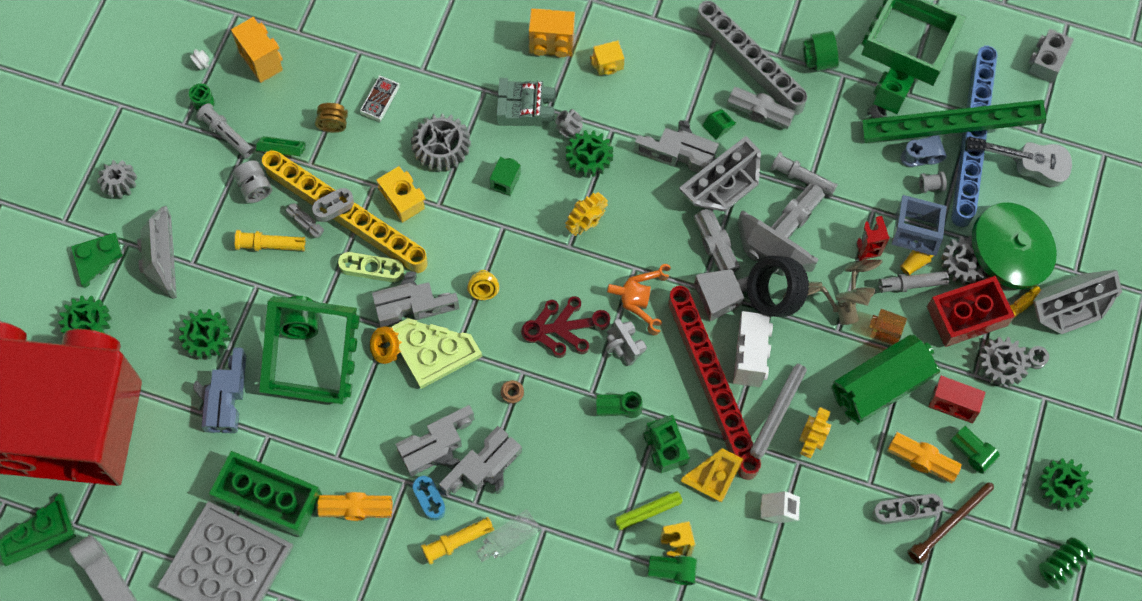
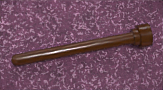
[907,482,994,565]

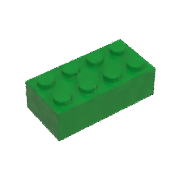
[209,451,322,537]

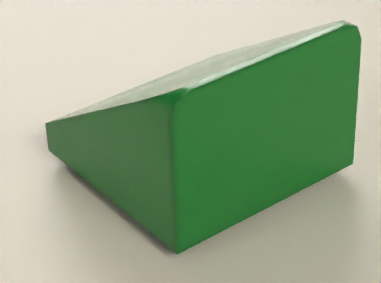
[702,109,736,139]
[648,416,682,450]

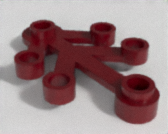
[521,296,610,358]

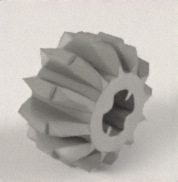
[97,160,137,199]

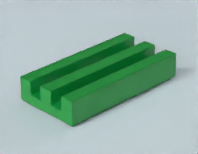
[256,136,306,157]

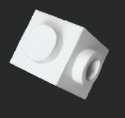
[761,491,800,524]

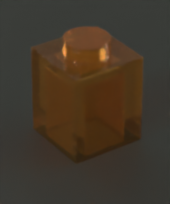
[869,309,907,345]

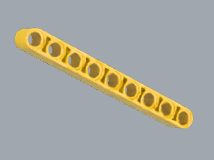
[262,151,428,273]

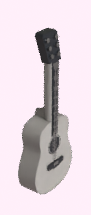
[965,137,1072,187]

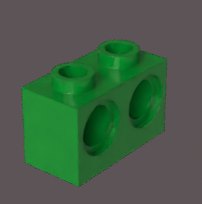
[873,68,915,114]
[643,415,690,473]

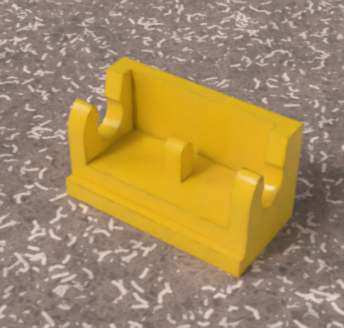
[660,521,695,557]

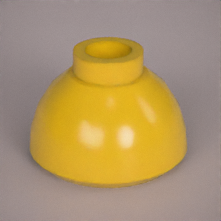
[467,270,499,300]

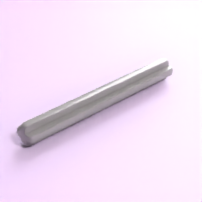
[750,364,807,459]

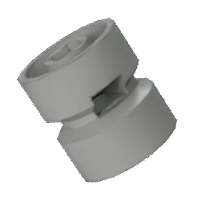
[233,161,272,203]

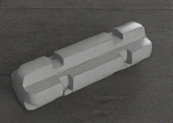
[286,203,324,238]

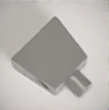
[694,269,748,322]

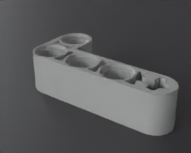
[69,534,137,601]

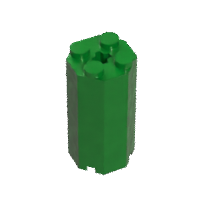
[831,334,940,425]

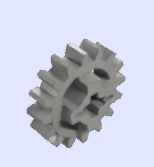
[941,236,987,285]
[978,337,1031,387]

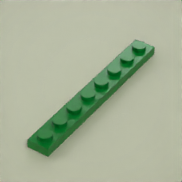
[863,100,1046,143]

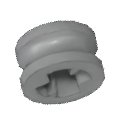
[1026,346,1049,369]

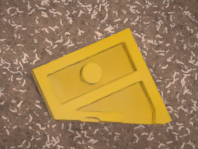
[681,448,743,502]

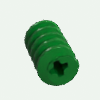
[1038,537,1095,589]

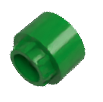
[803,31,839,71]
[279,296,319,340]

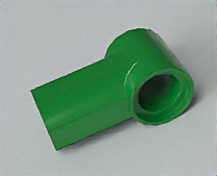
[596,391,643,418]
[950,426,1000,474]
[648,555,697,585]

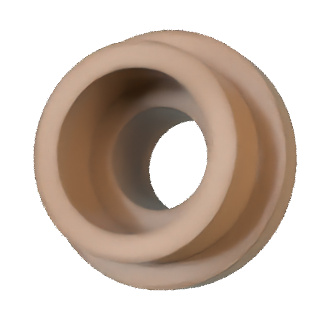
[501,380,524,404]

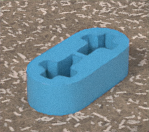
[413,476,446,521]

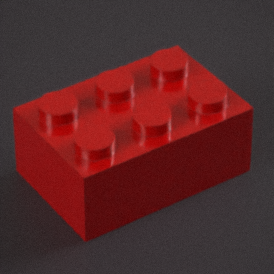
[927,276,1015,347]

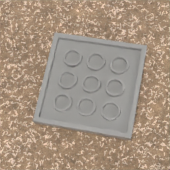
[158,501,293,601]

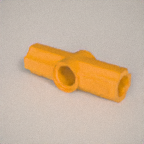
[887,432,962,483]
[318,492,393,521]

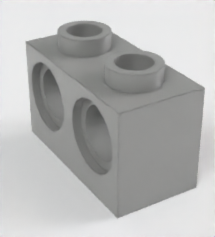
[1029,29,1074,83]

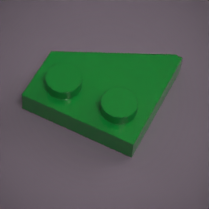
[71,233,123,288]

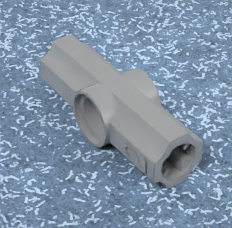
[727,87,796,130]
[771,183,825,238]
[694,209,740,272]

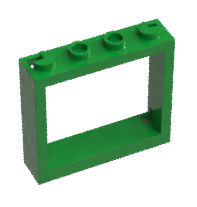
[861,0,966,86]
[259,296,360,404]

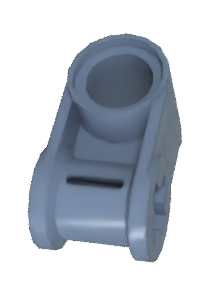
[900,136,947,168]

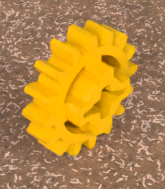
[565,192,608,236]
[799,407,831,459]

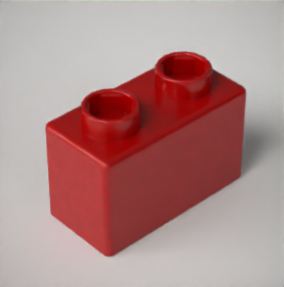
[0,321,142,486]

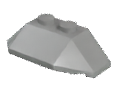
[679,136,761,212]
[137,206,177,299]
[738,210,819,276]
[1033,270,1122,334]

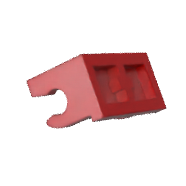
[857,216,890,261]
[928,375,986,424]

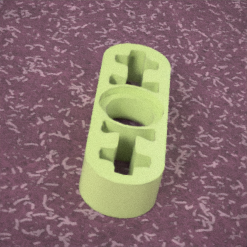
[338,252,404,283]

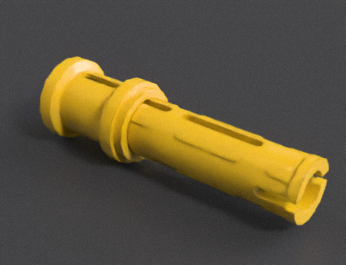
[235,230,306,251]
[421,517,494,565]

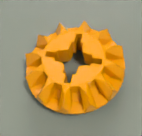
[370,326,402,364]

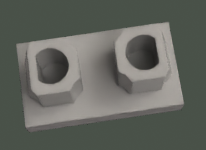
[606,319,647,366]

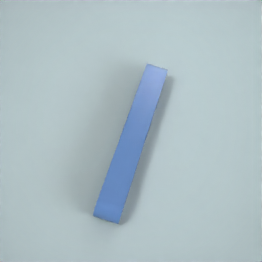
[951,46,997,227]

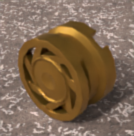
[315,103,348,133]

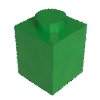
[489,157,521,196]

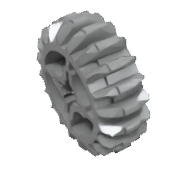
[411,113,471,172]

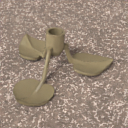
[782,259,883,325]

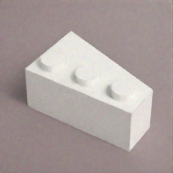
[733,311,773,387]

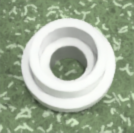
[190,49,210,70]

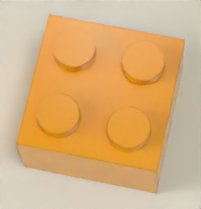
[529,8,575,58]
[231,17,283,83]

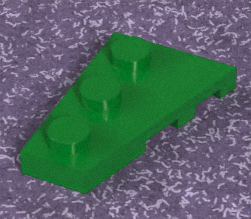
[0,493,76,566]

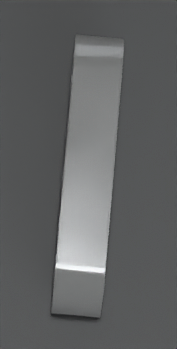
[873,494,943,525]

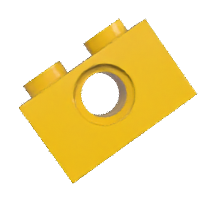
[376,166,426,223]

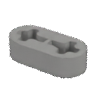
[312,188,354,222]

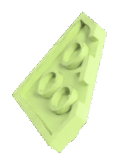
[392,318,482,389]

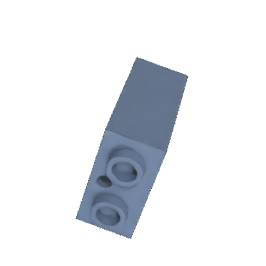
[892,195,947,256]

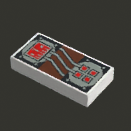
[360,76,400,122]

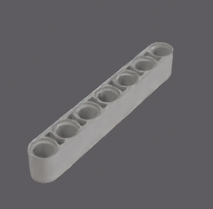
[697,0,808,115]

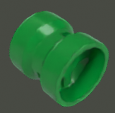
[189,83,215,112]

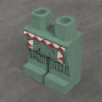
[497,78,556,126]

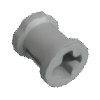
[919,172,946,193]

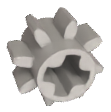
[556,109,583,138]

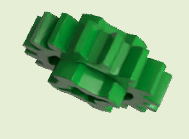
[566,130,613,177]
[58,295,112,334]
[179,309,231,360]
[1039,458,1093,511]

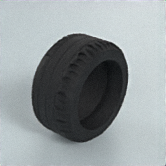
[747,256,809,317]

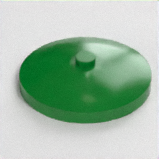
[971,202,1057,289]

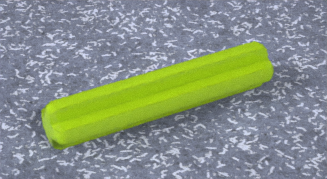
[615,491,682,530]

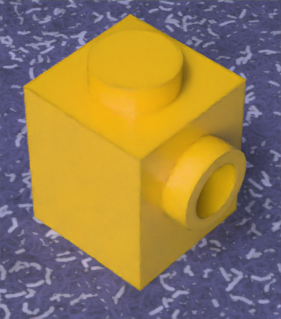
[590,41,625,76]

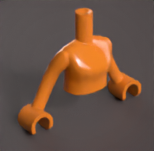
[607,264,671,335]

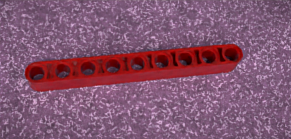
[668,286,761,480]

